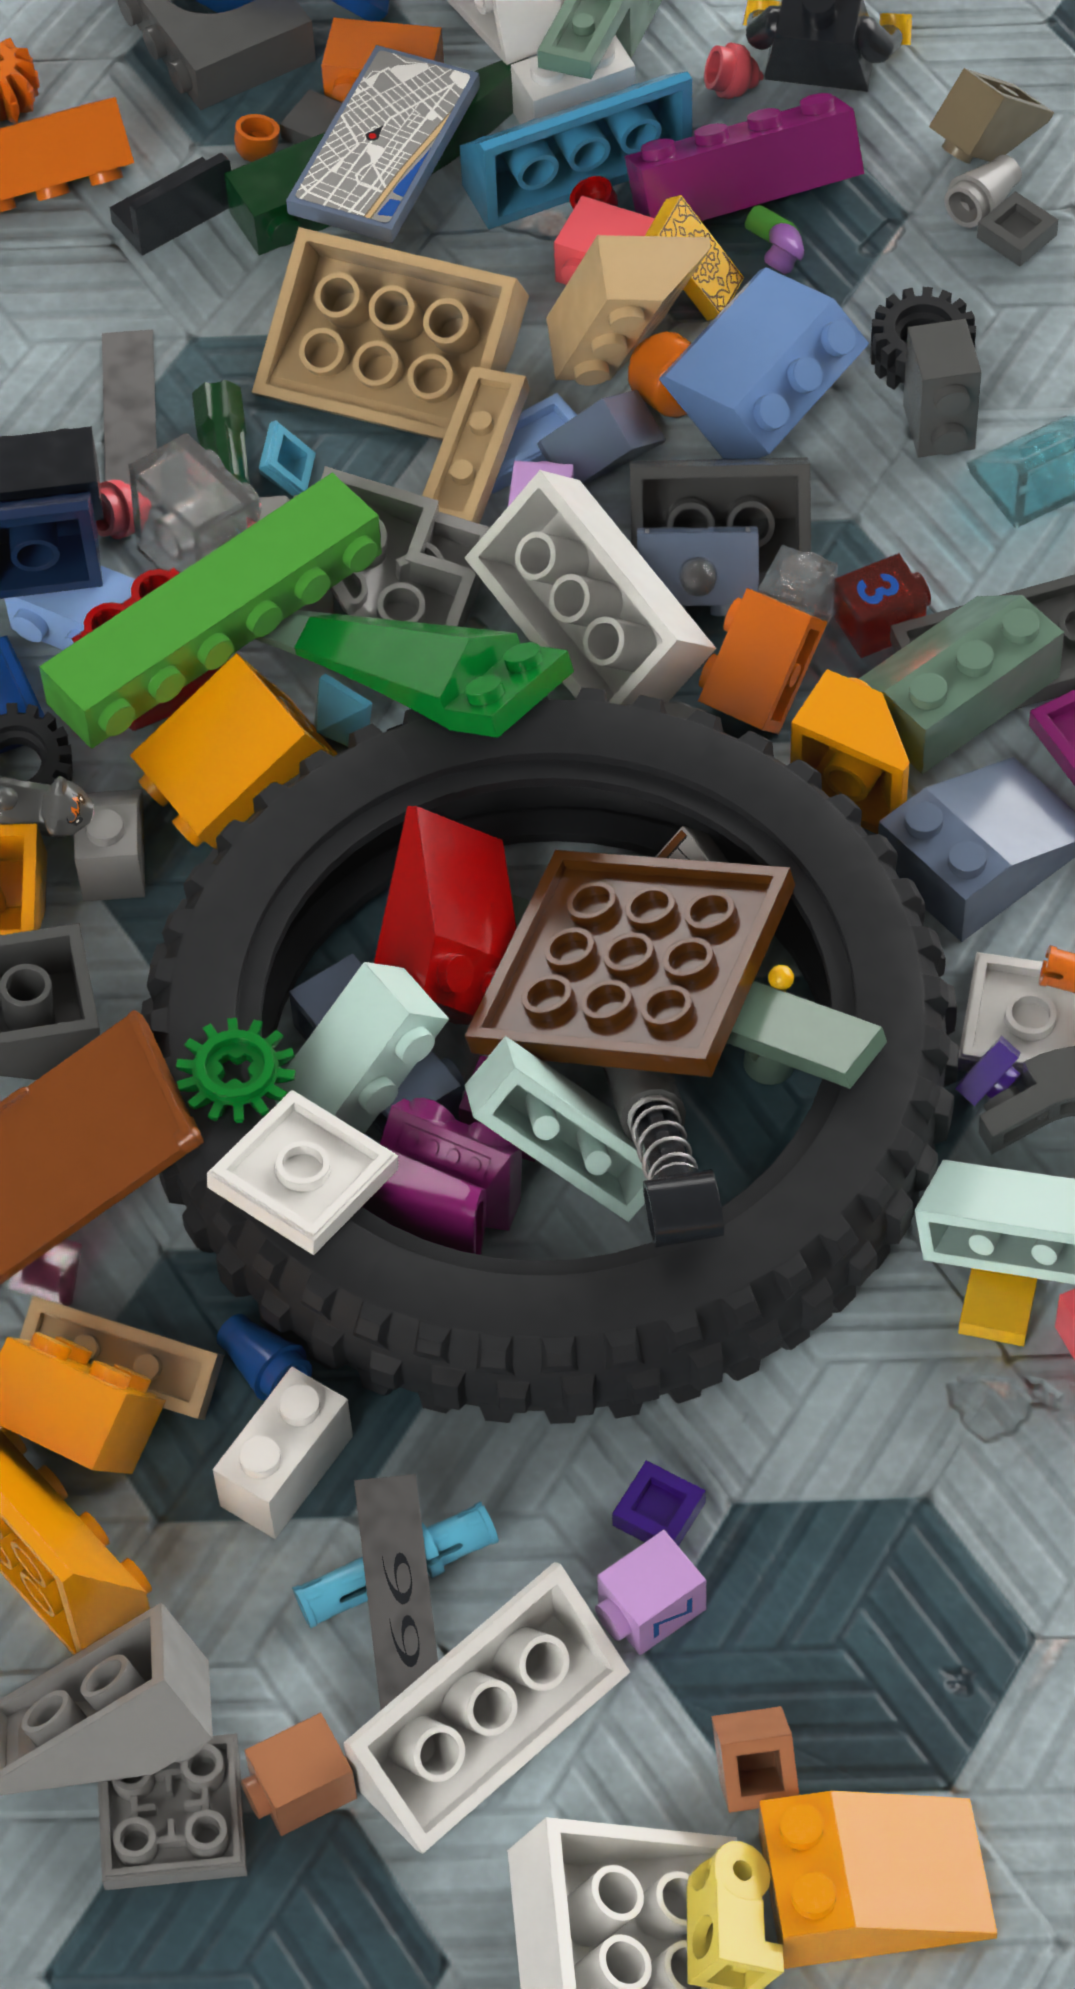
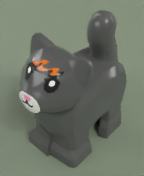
[0,776,94,838]

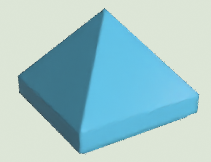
[259,420,316,497]
[314,673,372,746]

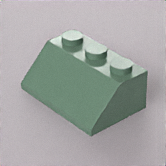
[859,595,1064,775]

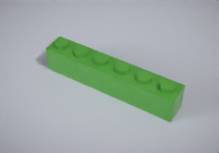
[39,472,382,749]

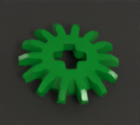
[176,1017,296,1123]

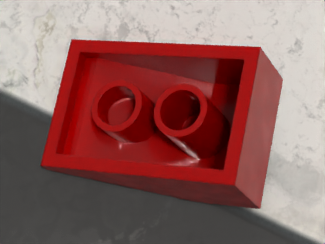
[374,806,517,1025]

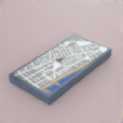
[286,45,480,243]

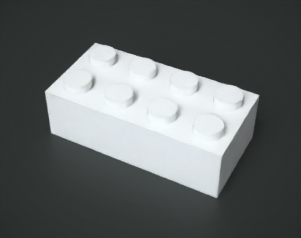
[464,470,716,706]

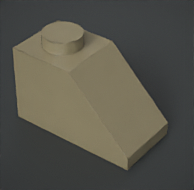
[929,68,1054,164]

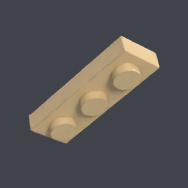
[422,366,530,524]
[19,1296,225,1420]

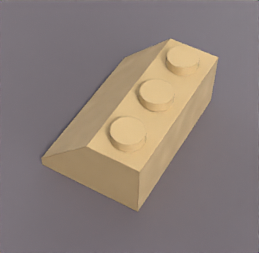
[546,235,711,386]

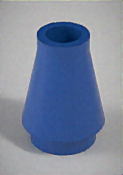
[217,1314,312,1401]

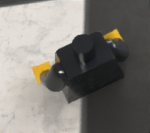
[742,0,912,92]

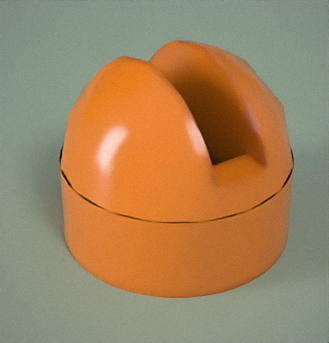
[234,114,280,162]

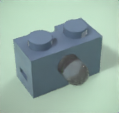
[637,526,759,616]

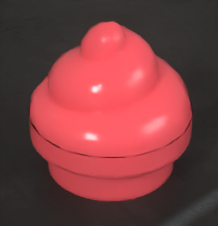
[704,42,764,99]
[96,479,148,539]

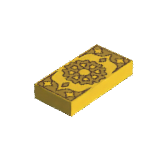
[645,195,744,321]

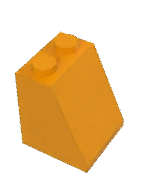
[130,653,338,849]

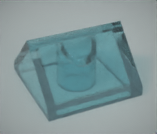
[966,416,1075,529]

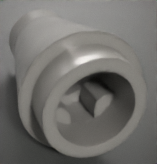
[944,155,1022,228]

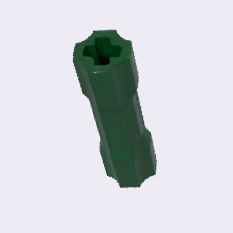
[192,380,256,547]

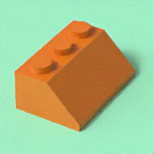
[0,97,134,213]

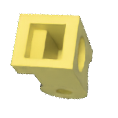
[687,1841,784,1989]

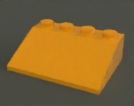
[0,1426,152,1655]

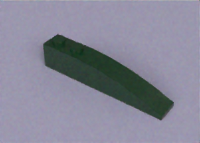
[224,58,528,256]

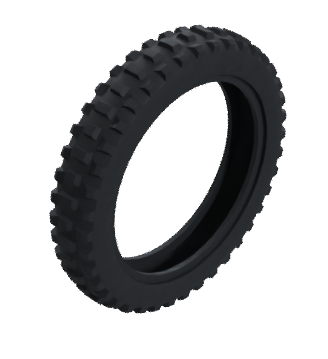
[141,687,959,1424]

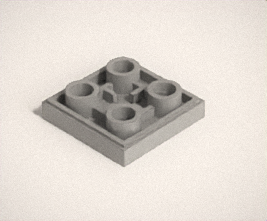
[98,1733,247,1890]

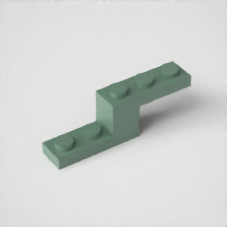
[537,0,662,79]

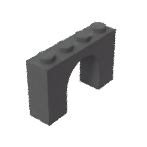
[118,0,316,111]

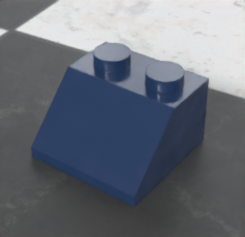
[0,492,103,599]

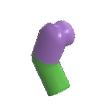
[745,204,804,275]

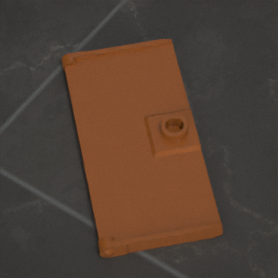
[0,1010,204,1285]

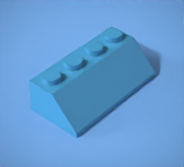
[459,71,692,230]

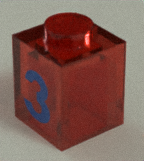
[833,553,931,658]

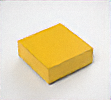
[958,1268,1037,1347]

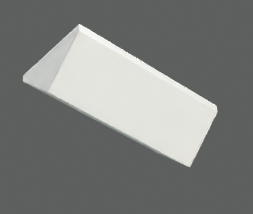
[343,1562,630,1854]

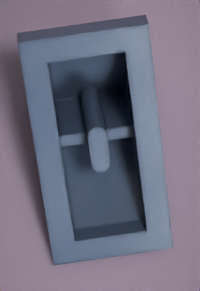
[537,390,666,485]

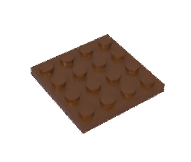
[464,850,796,1077]

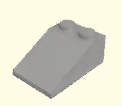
[0,1602,213,1796]

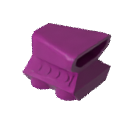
[362,1098,522,1255]

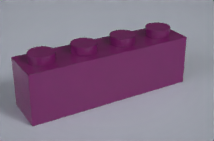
[624,93,865,221]

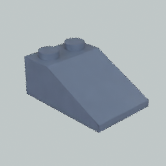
[878,757,1075,942]

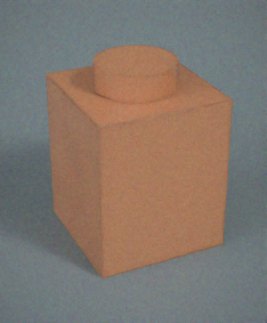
[711,1706,799,1813]
[241,1712,357,1836]

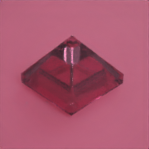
[8,1239,82,1306]

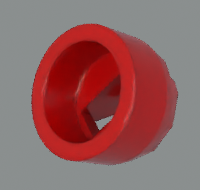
[569,176,618,209]

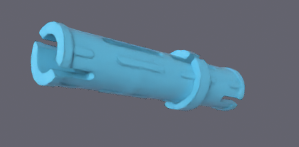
[292,1501,499,1629]

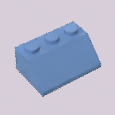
[659,267,869,459]

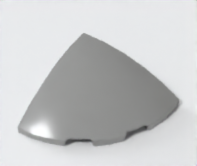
[321,466,490,627]

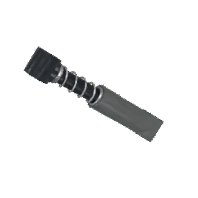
[603,1067,724,1248]

